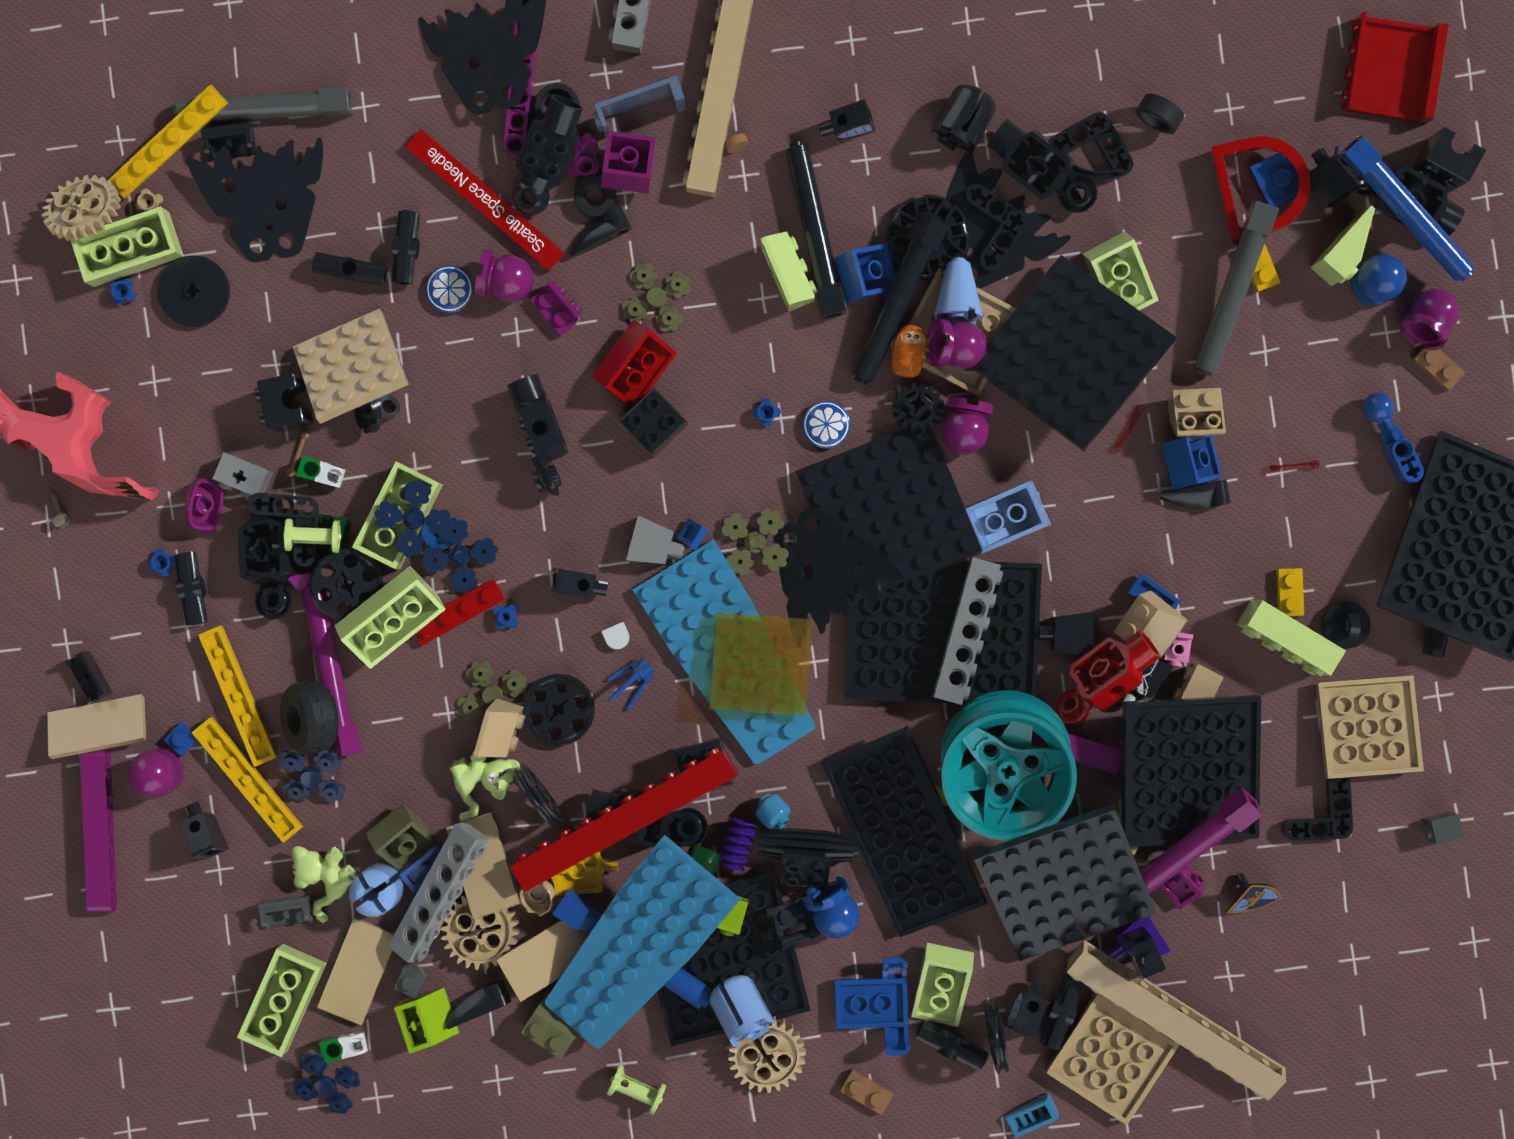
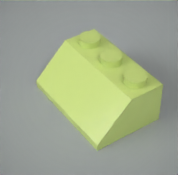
[761,232,817,312]

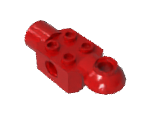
[1054,630,1161,724]

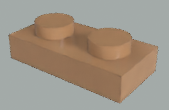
[1411,345,1465,391]
[840,1069,894,1115]

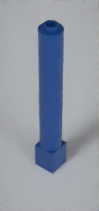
[1339,136,1474,281]
[553,889,712,1009]

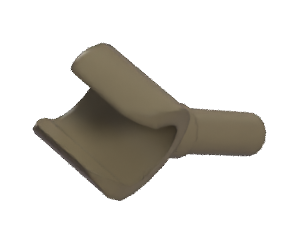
[51,494,70,529]

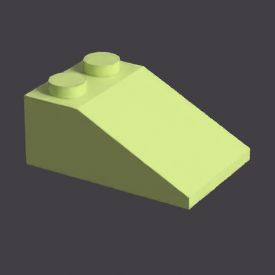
[1310,205,1375,286]
[1082,232,1159,310]
[911,943,974,1027]

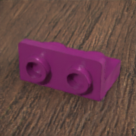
[530,280,583,337]
[1160,865,1205,910]

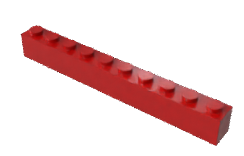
[510,748,739,892]

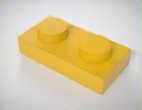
[1251,244,1281,293]
[1276,568,1304,616]

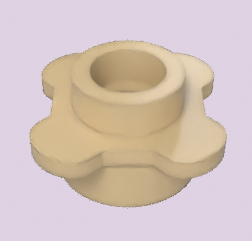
[135,189,163,211]

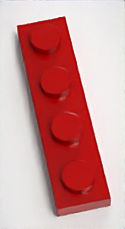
[415,579,506,646]

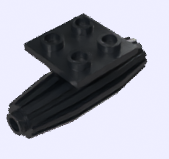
[757,828,859,888]

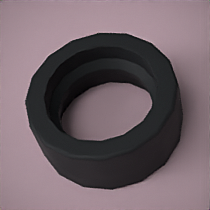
[535,83,580,117]
[1136,93,1184,134]

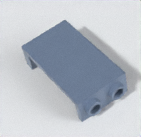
[592,75,686,138]

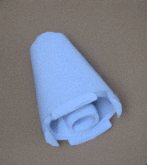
[934,257,983,325]

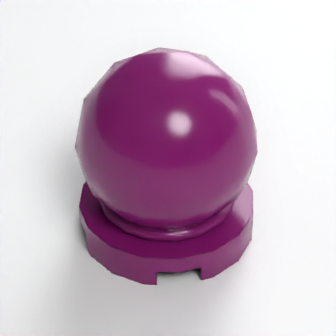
[475,249,534,302]
[1400,288,1460,350]
[925,319,986,369]
[942,397,994,455]
[128,748,184,798]

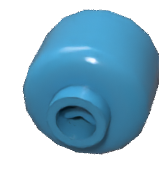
[755,794,791,830]

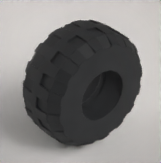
[280,681,339,755]

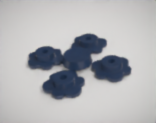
[374,480,453,558]
[421,517,498,594]
[278,748,345,803]
[293,1052,360,1114]

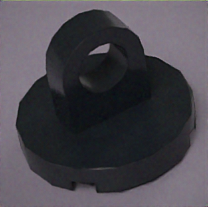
[354,395,400,434]
[1321,601,1371,649]

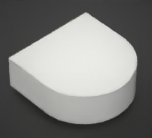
[601,622,630,649]

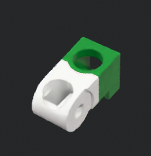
[296,455,346,488]
[319,1031,368,1063]

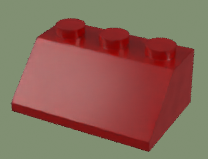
[591,320,677,408]

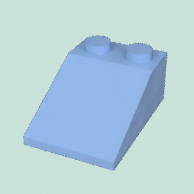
[966,481,1051,554]

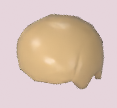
[519,880,556,916]

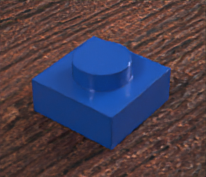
[676,518,708,550]
[164,722,198,756]

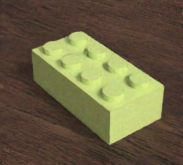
[70,206,184,287]
[352,461,443,569]
[335,566,445,669]
[1236,600,1346,677]
[237,944,327,1057]

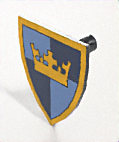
[1225,873,1282,913]

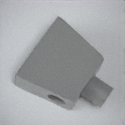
[626,516,685,564]

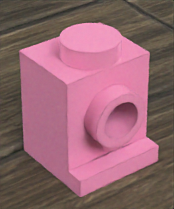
[1161,632,1193,667]

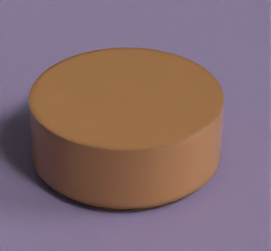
[724,133,749,153]

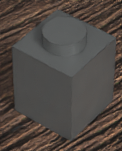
[1422,812,1465,844]
[394,963,430,999]

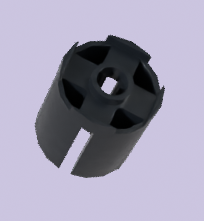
[931,84,996,155]

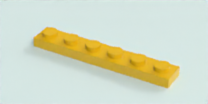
[107,85,229,199]
[198,625,278,767]
[192,717,304,843]

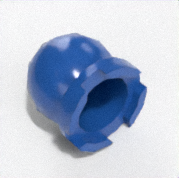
[1350,254,1407,306]
[802,876,860,939]

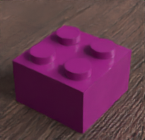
[601,131,656,194]

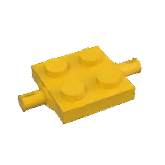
[551,851,618,896]

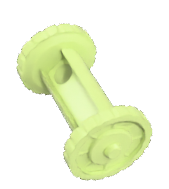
[284,519,341,553]
[607,1064,666,1115]

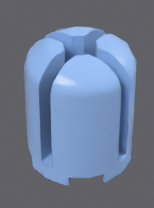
[349,863,405,917]
[709,975,775,1047]

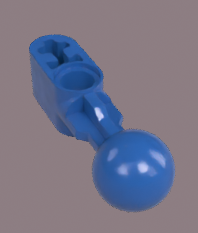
[1362,392,1424,483]

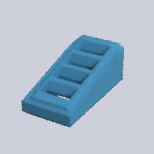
[1004,1093,1059,1138]

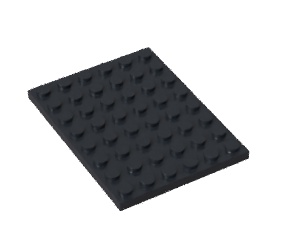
[1376,431,1514,662]
[844,560,1042,704]

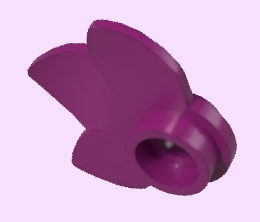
[568,132,600,178]

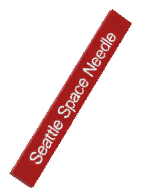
[405,129,565,272]

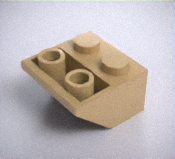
[1167,388,1226,437]

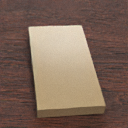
[48,694,146,759]
[446,812,520,920]
[317,917,395,1025]
[496,920,589,1002]

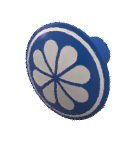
[426,265,474,314]
[803,401,850,448]

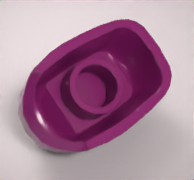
[185,478,224,531]

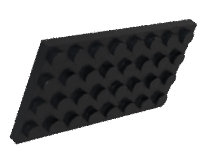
[821,726,988,937]

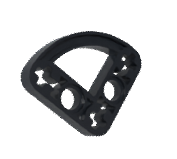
[1049,112,1134,183]

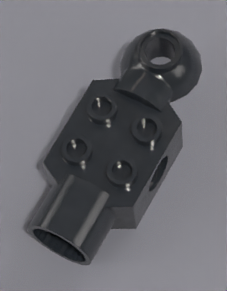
[511,95,583,216]
[987,119,1098,213]
[1355,165,1465,236]
[507,374,569,496]
[237,497,297,620]
[586,787,708,848]

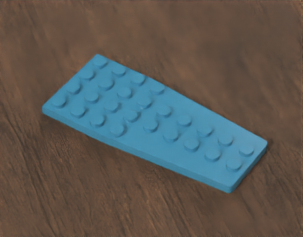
[633,540,815,764]
[545,835,740,1049]

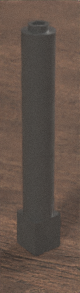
[172,86,353,122]
[1194,201,1279,377]

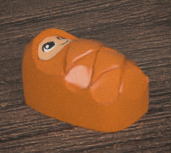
[891,325,927,378]

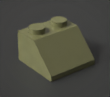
[366,803,439,871]
[521,987,578,1060]

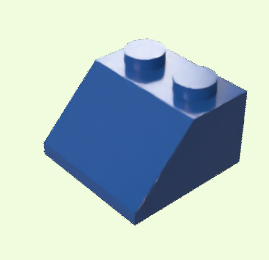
[834,243,896,303]
[1162,435,1223,490]

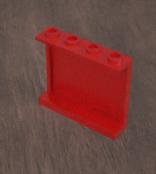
[1340,11,1449,124]

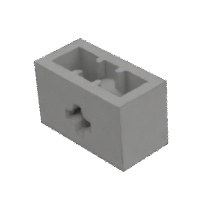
[212,452,273,498]

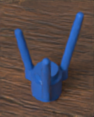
[606,657,655,711]

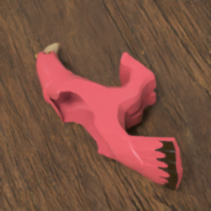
[0,371,159,500]

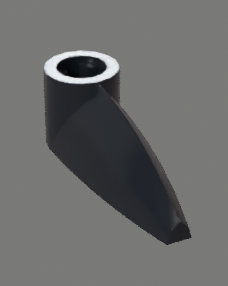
[569,206,632,258]
[1158,479,1231,508]
[446,979,512,1029]

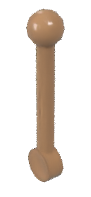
[286,430,309,478]

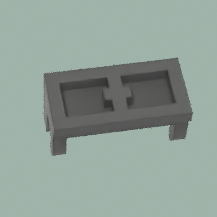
[258,894,314,928]

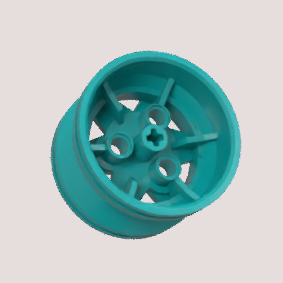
[941,690,1077,841]

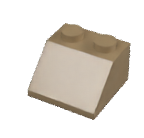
[1114,591,1188,657]
[473,698,525,757]

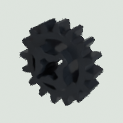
[892,382,944,434]

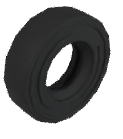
[573,175,617,219]

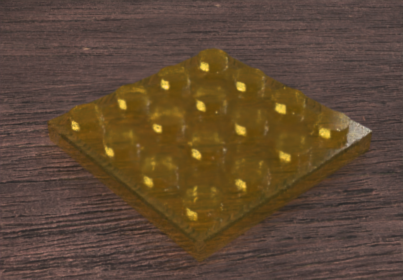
[710,613,813,716]

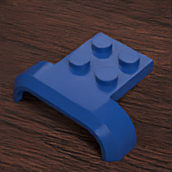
[834,957,910,1056]

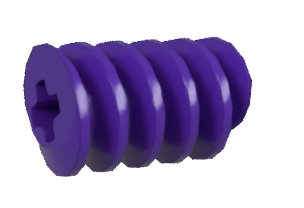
[719,818,759,872]

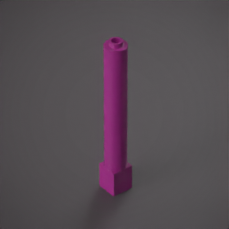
[301,583,362,757]
[1140,787,1263,894]

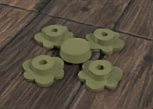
[622,263,691,332]
[722,509,789,576]
[458,660,528,722]

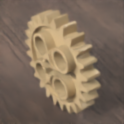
[42,175,121,241]
[440,894,519,970]
[728,1016,806,1093]

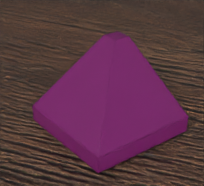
[288,569,313,590]

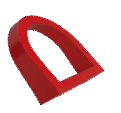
[1211,136,1310,242]

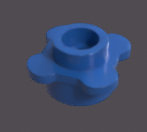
[110,279,137,305]
[752,398,781,427]
[148,549,175,577]
[493,605,519,629]

